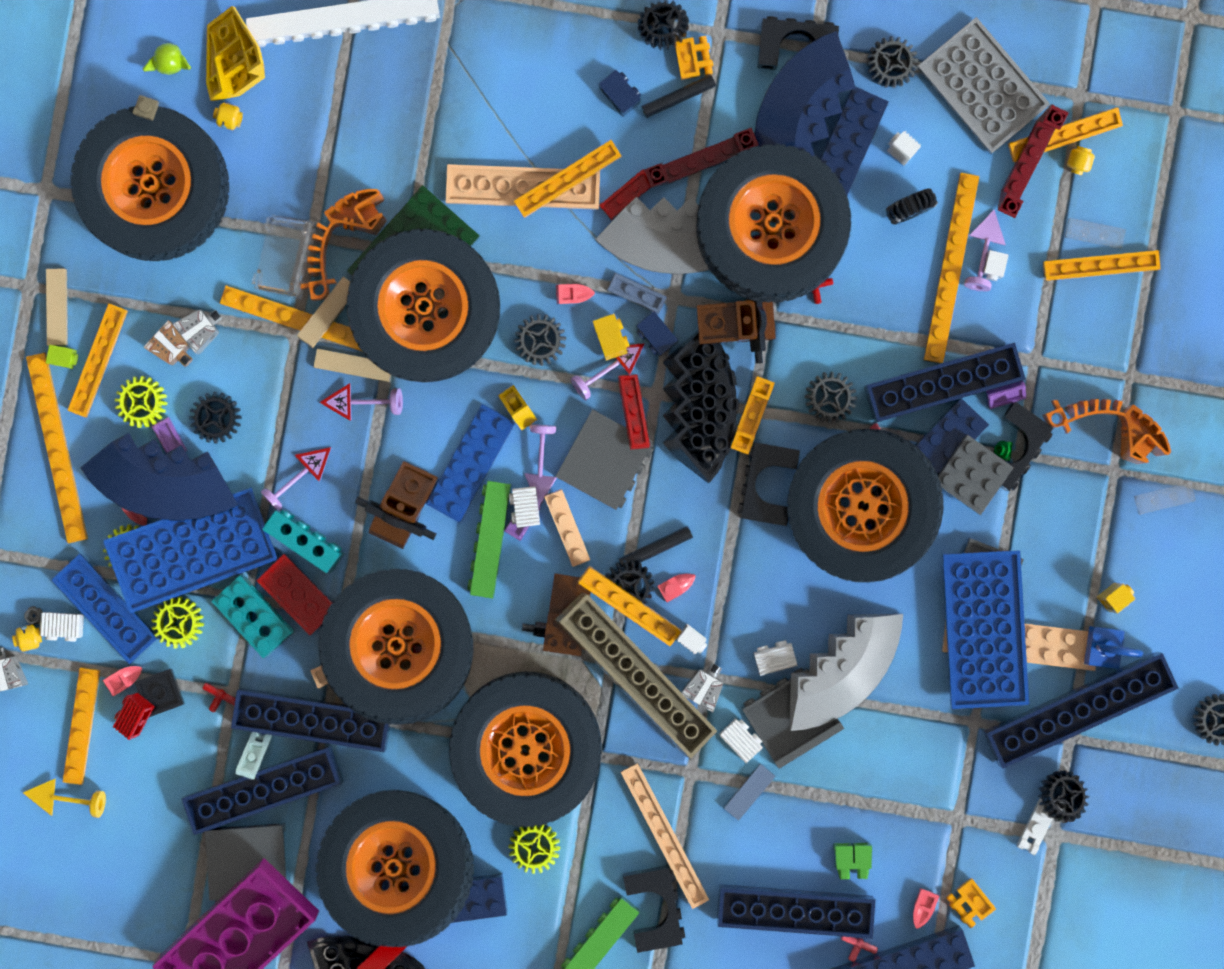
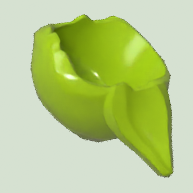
[142,43,191,75]

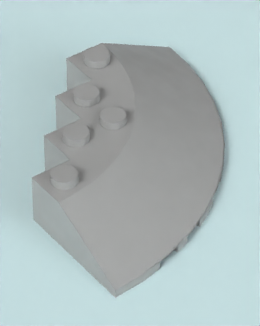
[595,197,752,274]
[790,614,903,731]

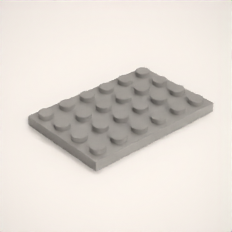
[918,17,1050,155]

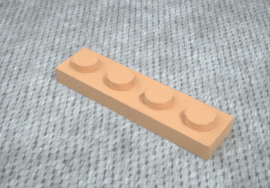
[544,489,590,567]

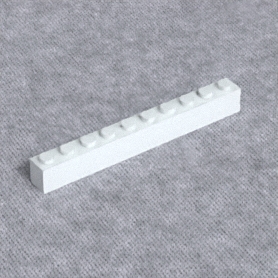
[246,0,440,47]

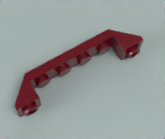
[997,104,1069,218]
[644,127,758,188]

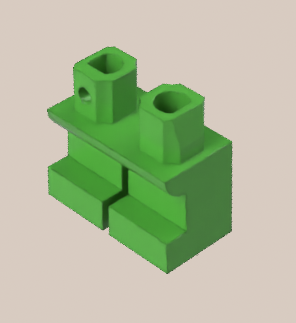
[833,843,872,879]

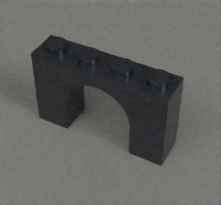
[757,16,839,70]
[1001,402,1053,491]
[738,442,800,526]
[623,865,686,953]

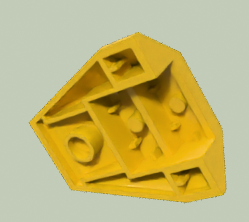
[206,6,265,101]

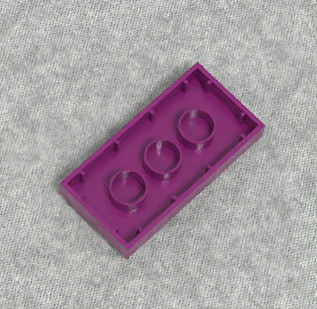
[152,858,319,969]

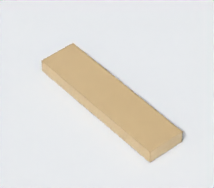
[46,269,68,346]
[297,277,350,348]
[314,349,391,382]

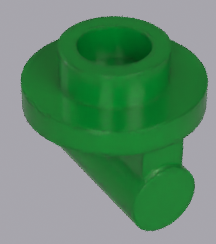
[994,441,1013,461]

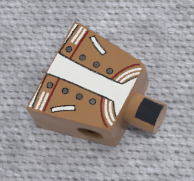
[144,320,193,367]

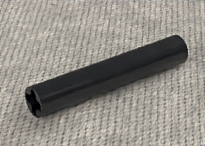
[641,74,716,118]
[619,526,693,566]

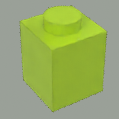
[46,344,78,369]

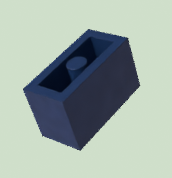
[599,70,641,117]
[636,311,678,357]

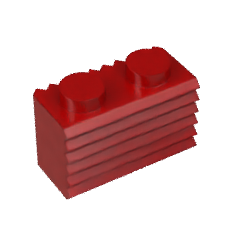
[113,693,154,740]

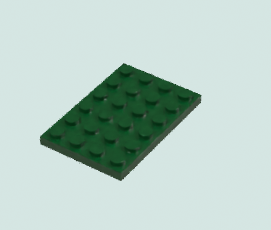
[347,185,480,321]

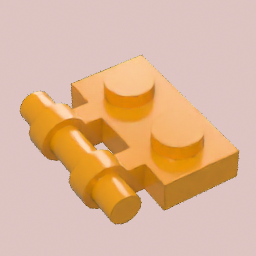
[675,36,713,80]
[946,878,996,928]

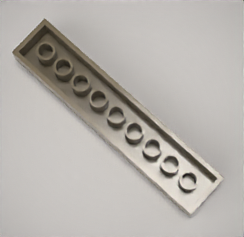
[555,593,717,759]

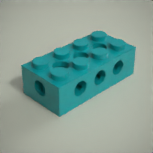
[262,509,345,573]
[211,575,295,658]

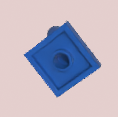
[1084,626,1143,669]

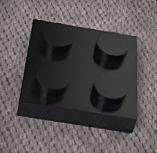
[134,668,185,717]

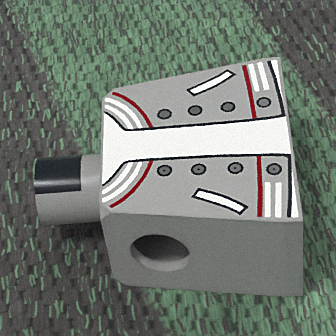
[173,309,223,355]
[0,647,28,692]
[681,663,723,712]

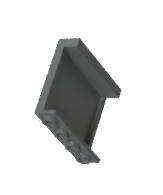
[556,409,654,510]
[742,667,845,769]
[205,823,287,903]

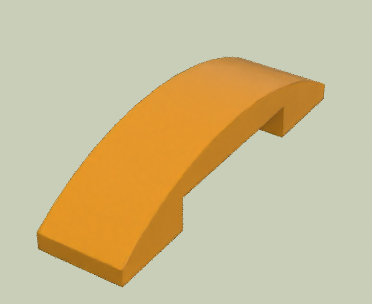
[731,376,775,455]

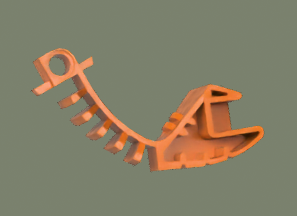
[300,189,387,301]
[1042,399,1171,464]

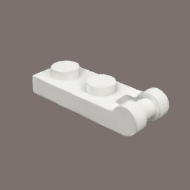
[1017,798,1053,856]

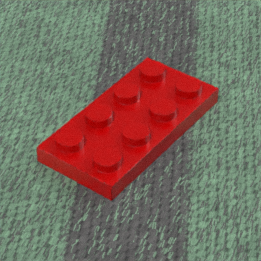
[256,554,333,636]

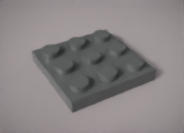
[938,434,1014,515]

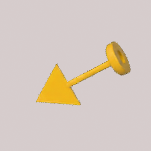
[23,778,106,818]

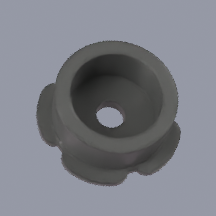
[24,606,43,625]

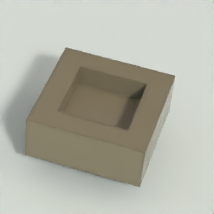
[133,95,159,121]

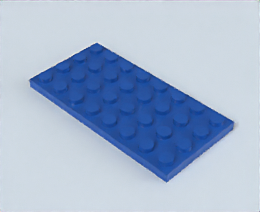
[103,488,278,614]
[942,550,1029,709]

